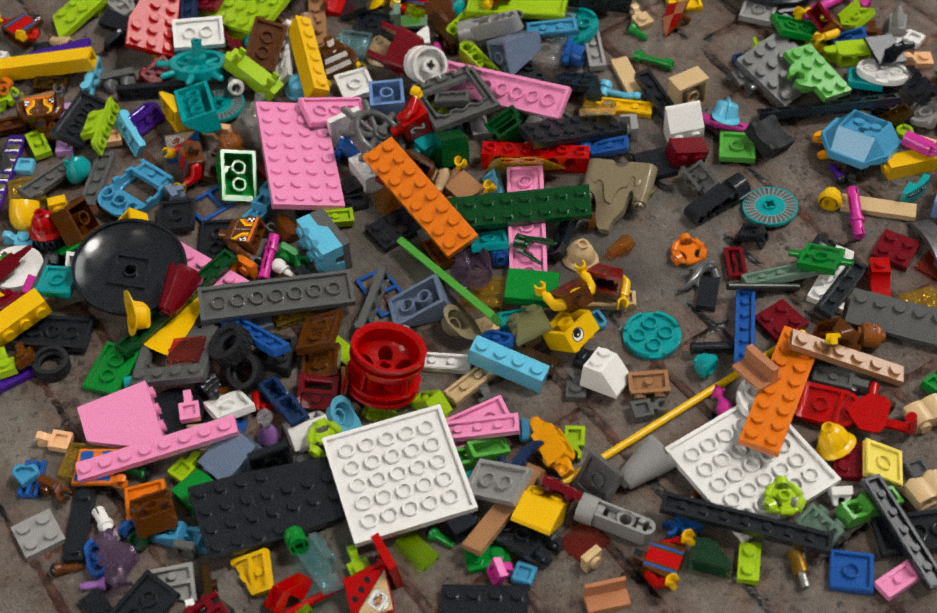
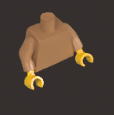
[445,156,497,198]

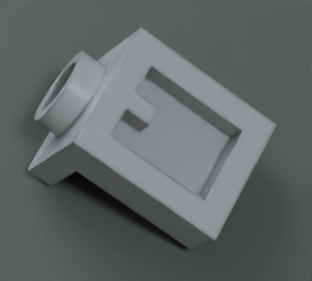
[619,114,638,141]

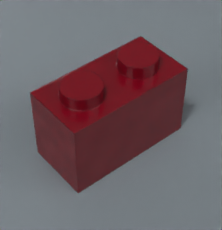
[664,137,709,166]

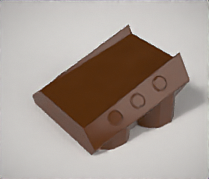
[129,488,178,540]

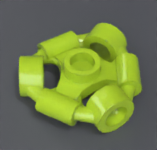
[306,417,342,459]
[763,476,807,516]

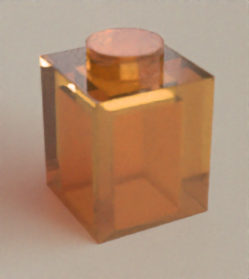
[374,187,401,216]

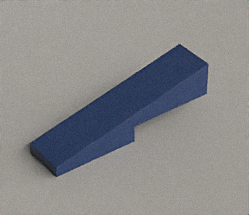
[258,375,310,428]

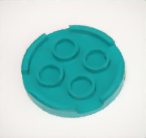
[551,8,599,48]
[623,311,682,361]

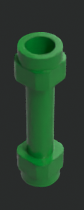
[633,50,674,70]

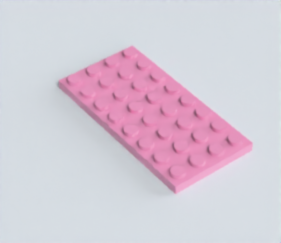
[255,101,345,210]

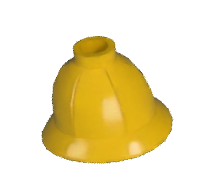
[816,422,857,461]

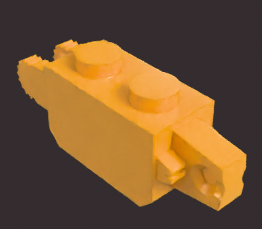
[529,416,575,479]

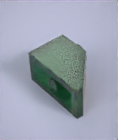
[688,536,733,580]

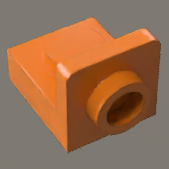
[230,255,259,279]

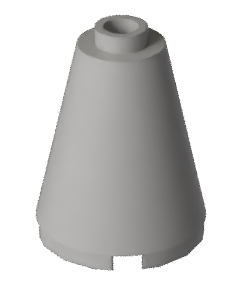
[620,435,676,490]

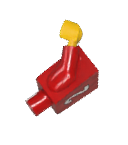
[390,85,433,141]

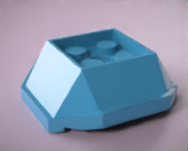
[820,110,902,170]

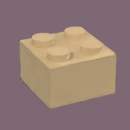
[667,66,709,106]

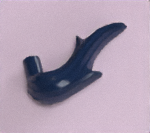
[498,440,544,467]

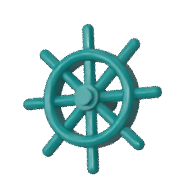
[156,38,227,86]

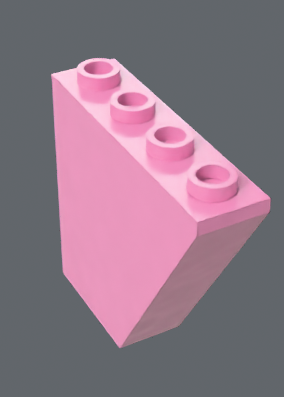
[77,381,168,458]

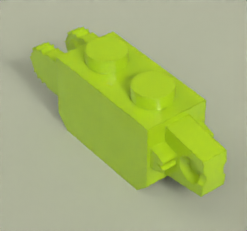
[822,39,873,68]

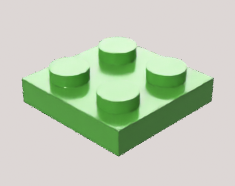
[719,131,756,164]

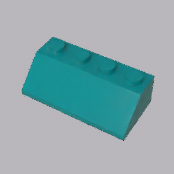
[174,80,222,134]

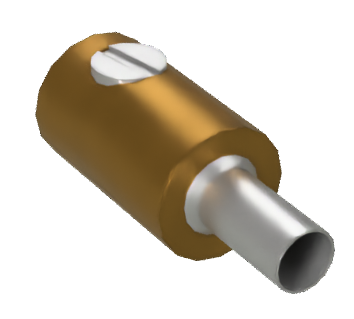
[787,548,810,590]

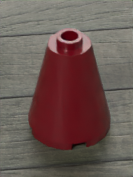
[158,262,204,318]

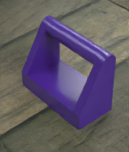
[129,103,165,136]

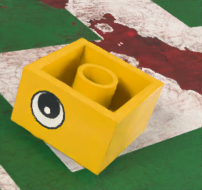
[542,309,600,353]

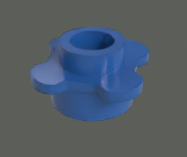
[491,249,509,267]
[118,518,136,540]

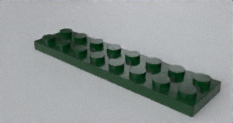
[446,184,593,230]

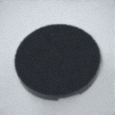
[154,388,206,435]

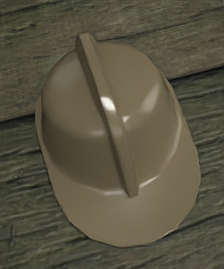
[441,304,480,340]

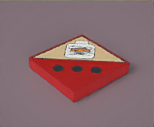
[343,567,396,613]

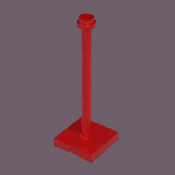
[272,533,404,613]

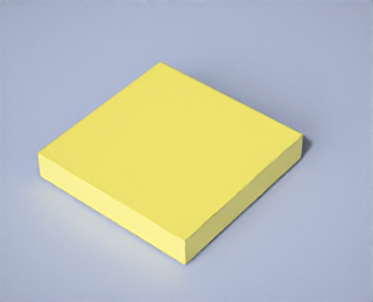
[862,438,903,489]

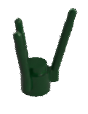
[513,233,557,265]

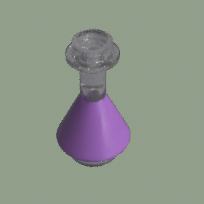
[256,409,281,446]

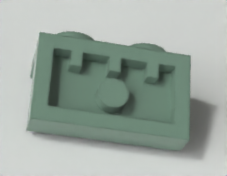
[795,502,848,547]

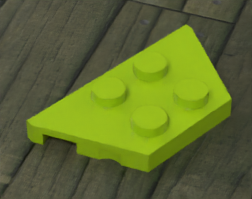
[52,0,108,37]

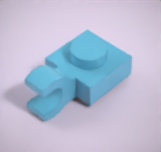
[1,230,35,248]

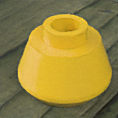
[817,187,843,211]

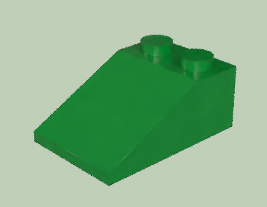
[216,149,258,203]

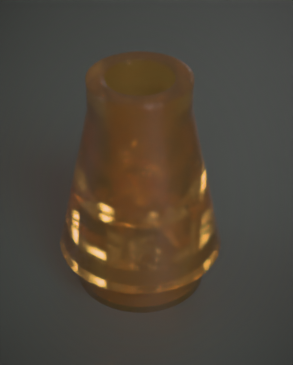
[606,234,635,259]

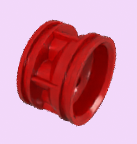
[346,322,427,410]

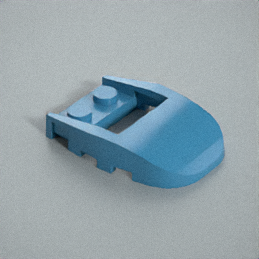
[97,158,174,218]

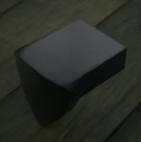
[104,28,126,53]

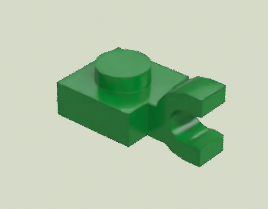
[275,241,309,268]

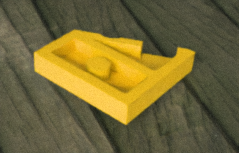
[230,548,274,597]

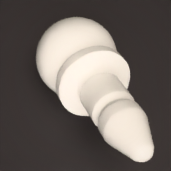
[271,258,295,276]

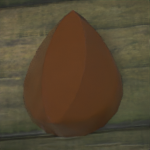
[275,214,299,244]

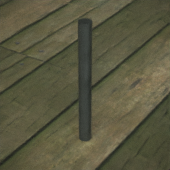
[726,283,800,291]

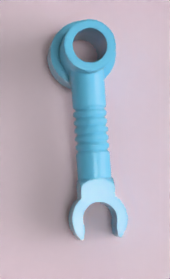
[600,79,642,101]

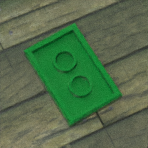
[769,13,827,44]
[82,341,141,396]

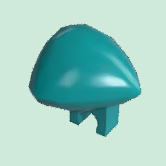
[64,155,91,184]

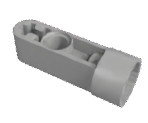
[457,10,523,43]
[574,492,656,546]

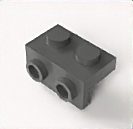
[680,159,720,196]

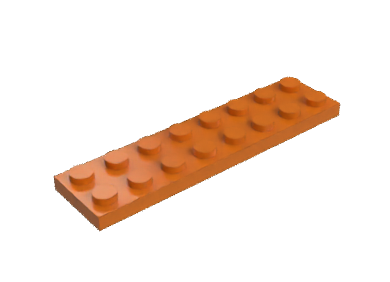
[362,136,479,259]
[738,326,817,458]

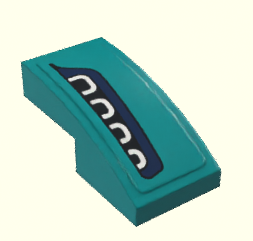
[900,173,931,203]

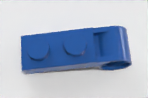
[576,135,629,159]

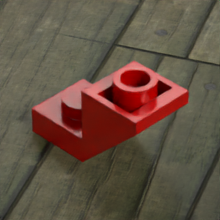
[263,572,313,613]

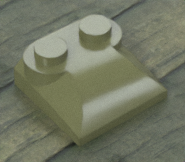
[506,304,553,346]

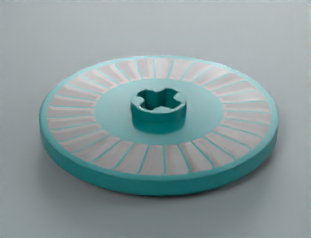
[211,88,245,123]
[742,187,798,227]

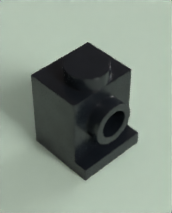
[445,513,479,546]

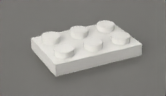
[172,16,225,51]

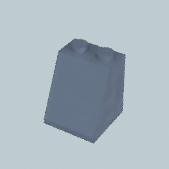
[486,31,542,75]
[198,429,263,480]

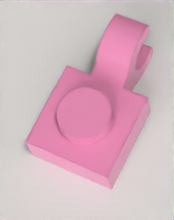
[178,389,201,424]

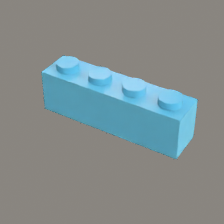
[467,335,550,393]

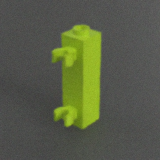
[222,47,284,102]

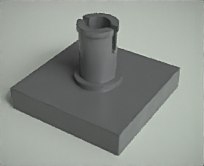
[573,450,625,503]

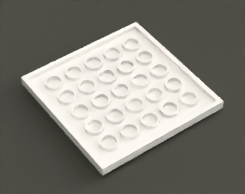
[322,404,478,548]
[664,405,841,543]

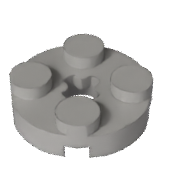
[909,99,937,129]

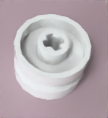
[403,45,448,84]

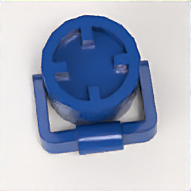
[560,37,586,68]
[334,136,359,164]

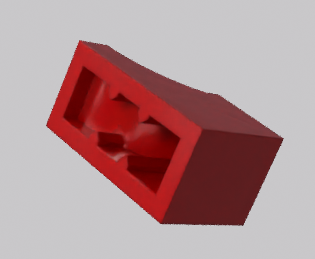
[866,257,891,297]

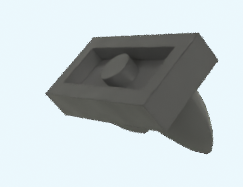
[99,67,136,94]

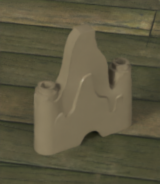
[583,158,658,235]

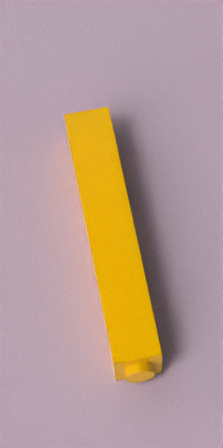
[0,47,98,81]
[881,150,937,181]

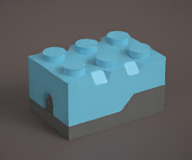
[296,208,353,273]

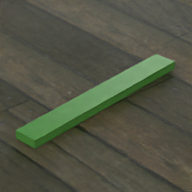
[397,237,502,327]

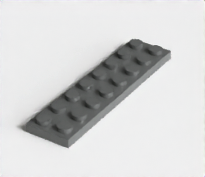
[197,269,355,324]

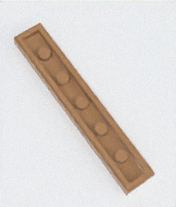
[462,463,546,557]

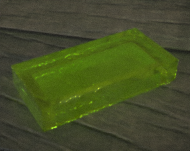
[395,531,440,572]

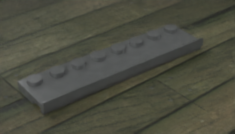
[845,288,937,348]

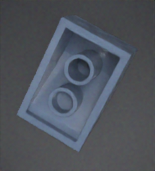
[387,273,452,327]

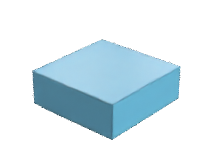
[14,158,37,175]

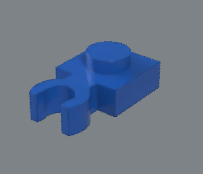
[662,517,703,539]

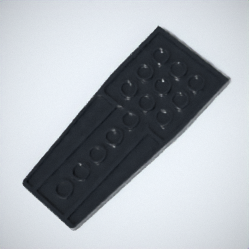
[187,456,346,563]

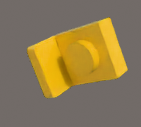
[47,194,67,212]

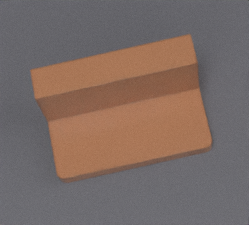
[732,344,779,392]
[583,576,631,613]

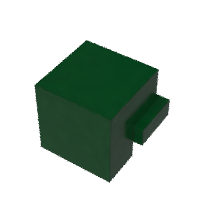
[484,104,526,143]
[432,129,470,168]

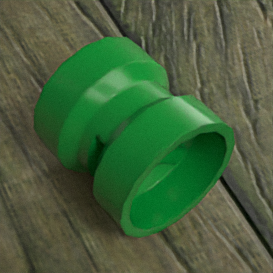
[283,526,310,556]

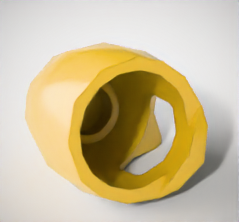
[9,199,40,231]

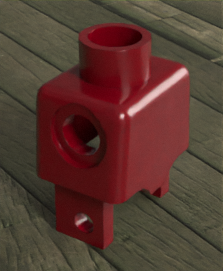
[367,21,425,77]

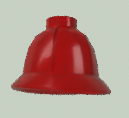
[28,208,61,242]

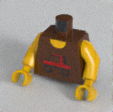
[534,260,596,313]

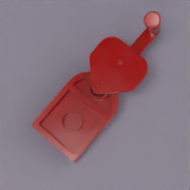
[795,381,918,435]

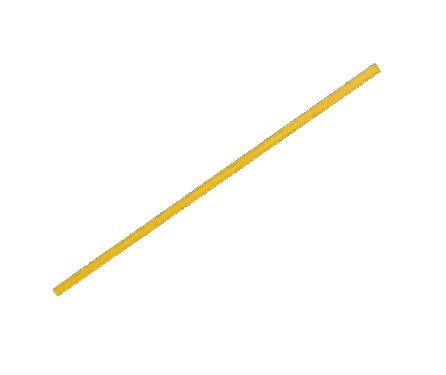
[545,329,806,493]

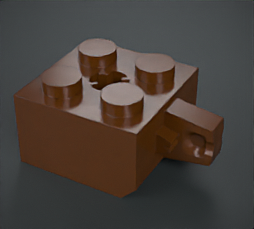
[49,196,100,247]

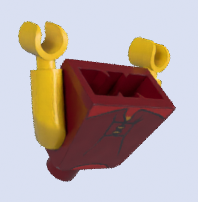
[793,1,844,46]
[580,263,631,312]

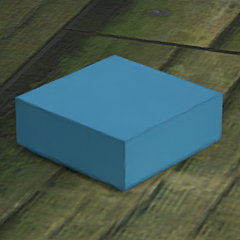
[510,561,538,589]

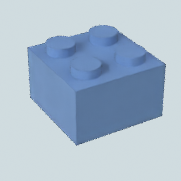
[368,78,405,118]

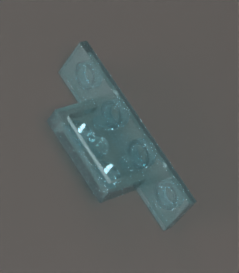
[297,532,344,595]

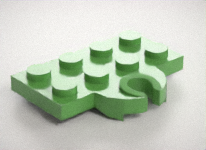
[783,44,852,103]

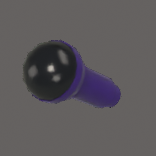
[829,163,847,185]

